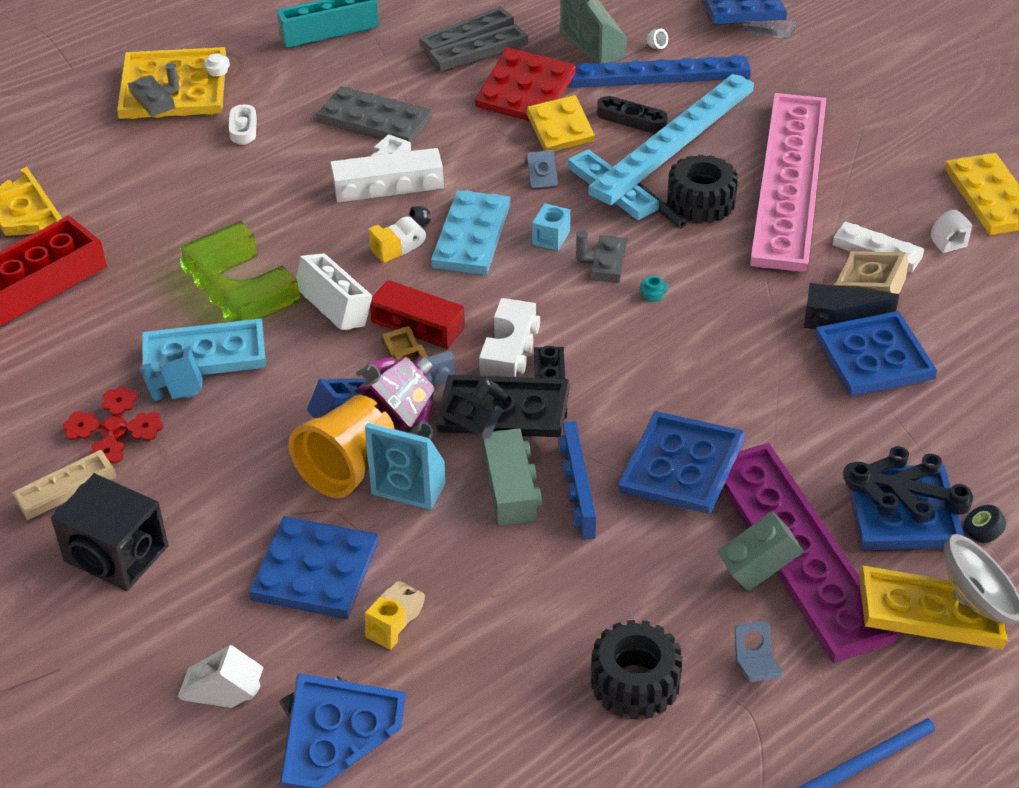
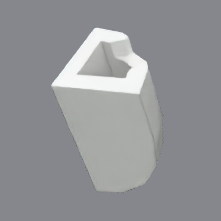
[930,209,972,253]

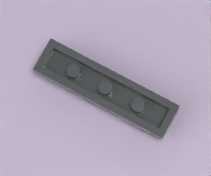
[419,6,514,53]
[429,24,528,71]

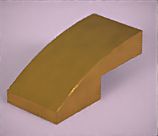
[381,326,427,363]

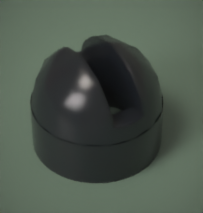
[409,206,431,228]

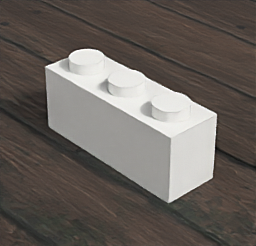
[294,253,372,330]

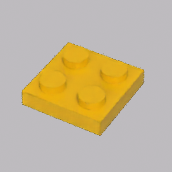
[526,95,595,151]

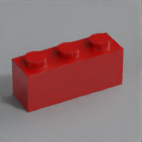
[370,279,465,349]

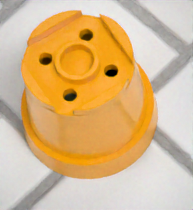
[289,395,394,498]

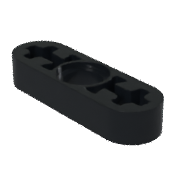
[597,96,668,134]

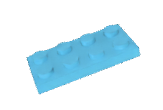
[431,190,510,275]
[142,319,267,375]

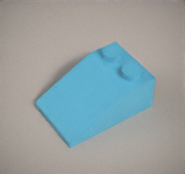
[365,423,446,510]

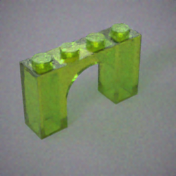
[180,220,300,322]

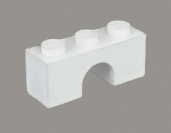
[479,298,540,377]

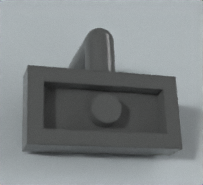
[128,63,180,117]
[576,230,628,283]

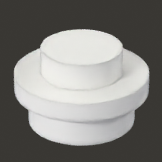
[204,53,230,76]

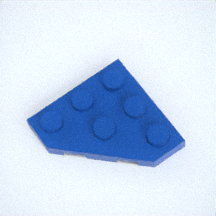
[279,673,406,788]

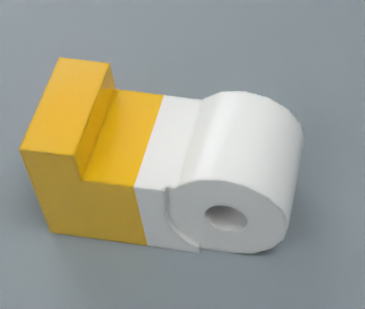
[368,217,426,263]

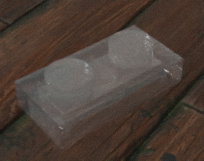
[742,19,797,39]

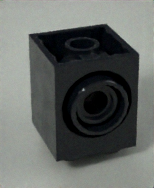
[51,473,169,592]

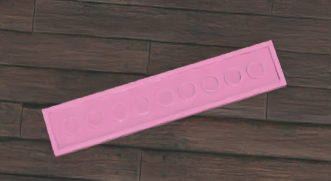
[750,93,827,272]

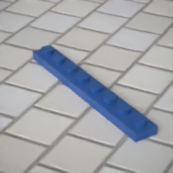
[567,55,751,88]

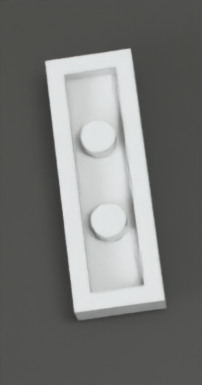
[833,221,924,273]

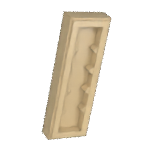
[12,450,117,520]

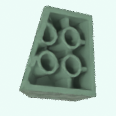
[560,0,627,64]

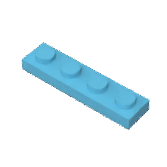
[568,149,659,220]

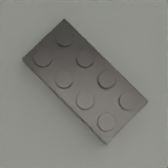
[316,86,432,144]

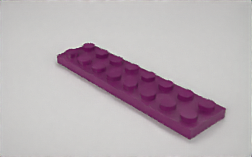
[723,443,898,664]

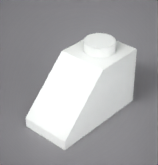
[177,645,263,708]

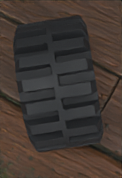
[667,154,738,223]
[591,620,683,720]

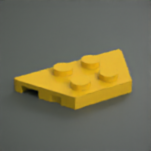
[0,167,62,236]

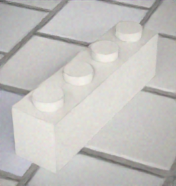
[331,148,444,203]

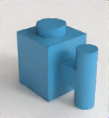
[139,347,203,402]

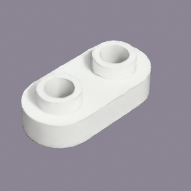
[229,104,257,145]

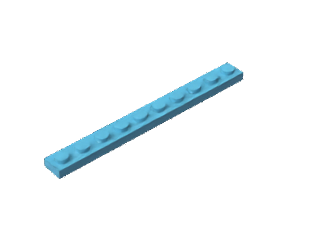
[588,74,754,205]

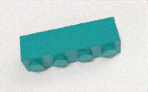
[276,0,379,48]

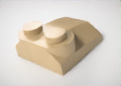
[833,251,908,294]

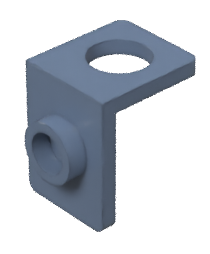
[524,150,558,189]
[734,621,783,682]

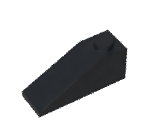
[804,283,899,329]

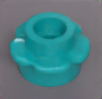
[640,276,668,302]

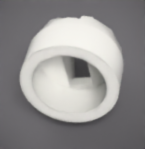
[646,29,668,49]

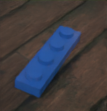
[558,421,596,540]

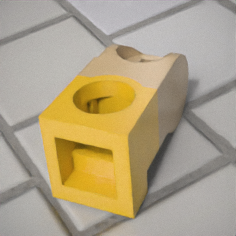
[365,581,425,650]

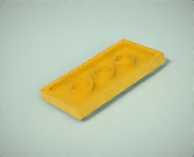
[944,153,1019,236]
[859,566,1008,650]

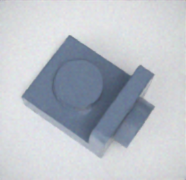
[425,351,455,400]

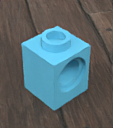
[532,203,571,251]

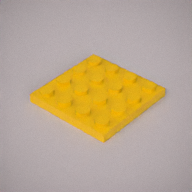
[117,47,226,119]

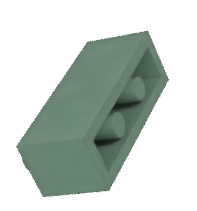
[482,428,542,526]

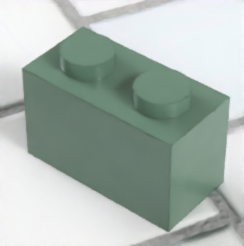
[717,511,804,591]

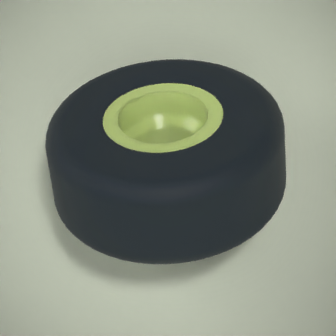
[964,505,1006,543]

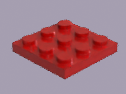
[474,47,576,121]

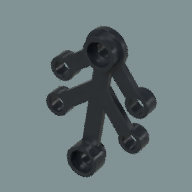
[843,446,973,523]

